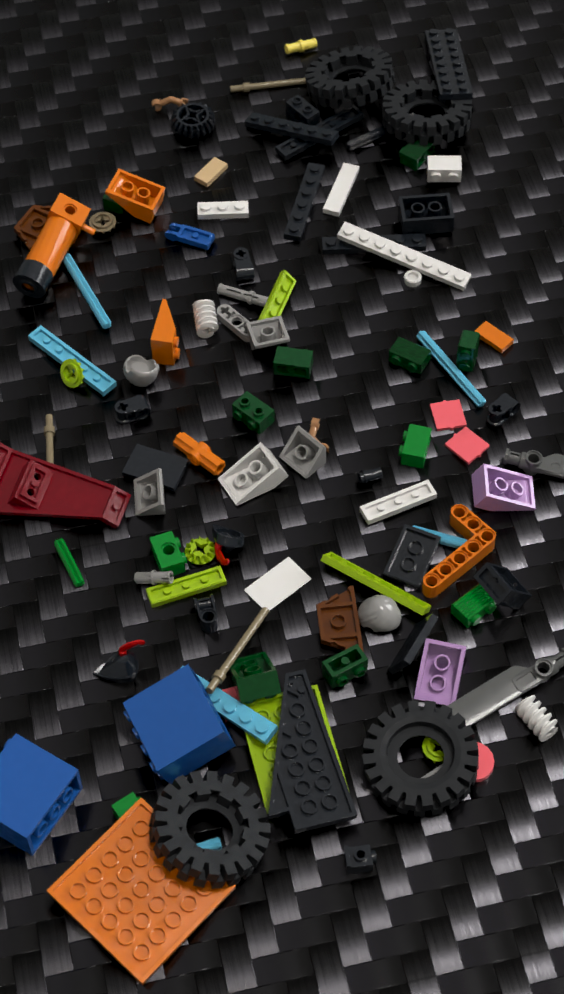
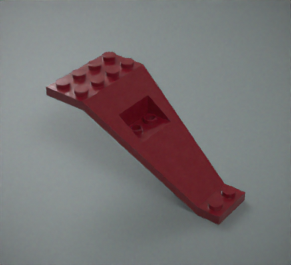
[0,443,131,529]

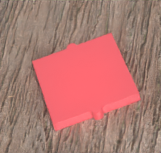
[430,399,467,431]
[444,427,490,465]

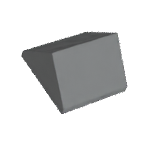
[246,316,290,350]
[279,426,326,478]
[133,468,165,516]

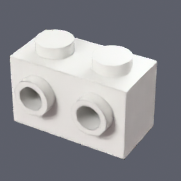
[427,156,462,182]

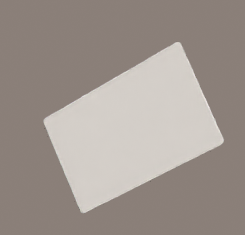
[244,557,311,611]

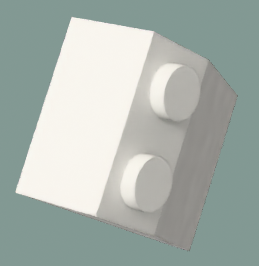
[218,442,289,506]

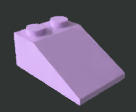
[472,463,536,511]
[414,638,467,706]

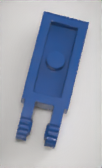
[165,223,215,250]

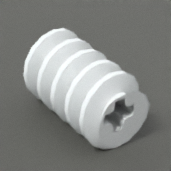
[192,299,219,339]
[514,695,558,742]

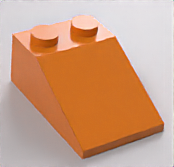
[105,168,166,224]
[150,299,180,366]

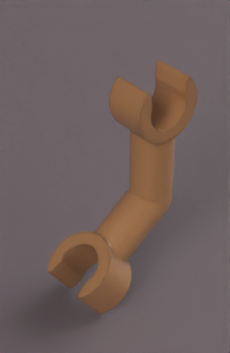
[152,96,189,111]
[309,418,329,452]

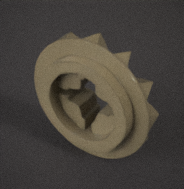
[89,212,116,234]

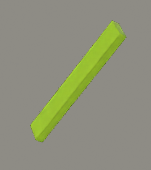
[320,552,432,616]

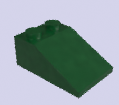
[229,651,281,704]

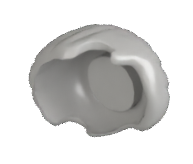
[123,355,159,387]
[358,595,401,632]

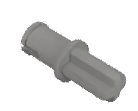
[134,570,174,585]

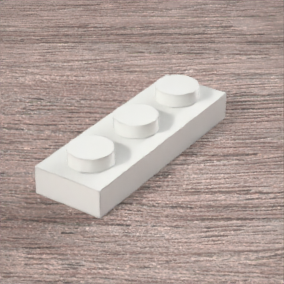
[197,201,249,219]

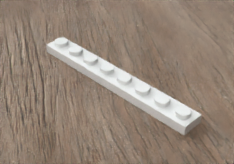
[337,222,471,291]

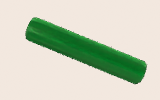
[54,538,85,588]

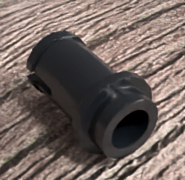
[357,467,383,485]

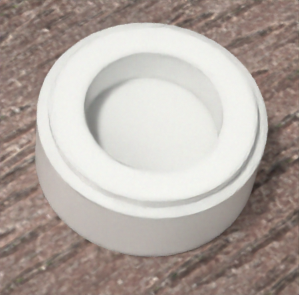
[404,270,422,287]

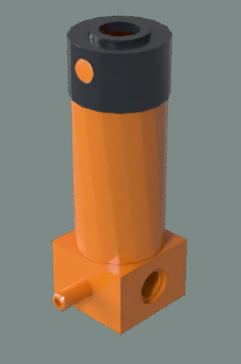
[13,193,96,299]

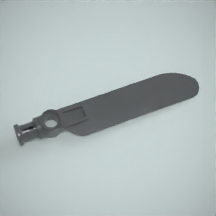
[503,448,564,479]
[448,647,564,726]

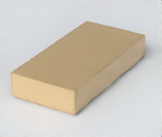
[194,157,228,188]

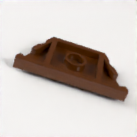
[14,205,52,250]
[316,585,364,652]

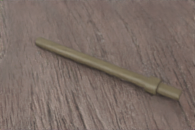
[230,78,306,93]
[44,414,55,464]
[205,607,269,694]

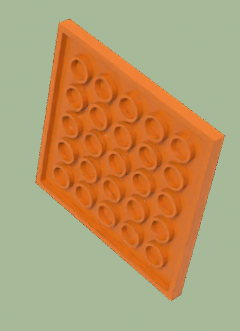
[47,798,236,985]

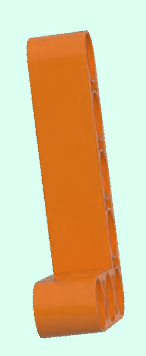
[422,504,496,598]

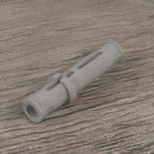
[217,283,269,307]

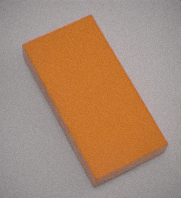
[474,321,514,353]

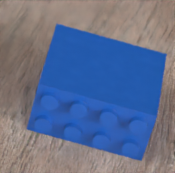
[123,664,236,784]
[0,734,83,856]

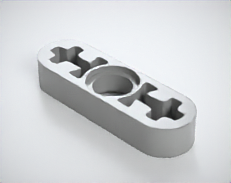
[217,304,250,342]

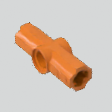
[173,432,225,476]

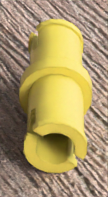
[284,38,317,54]

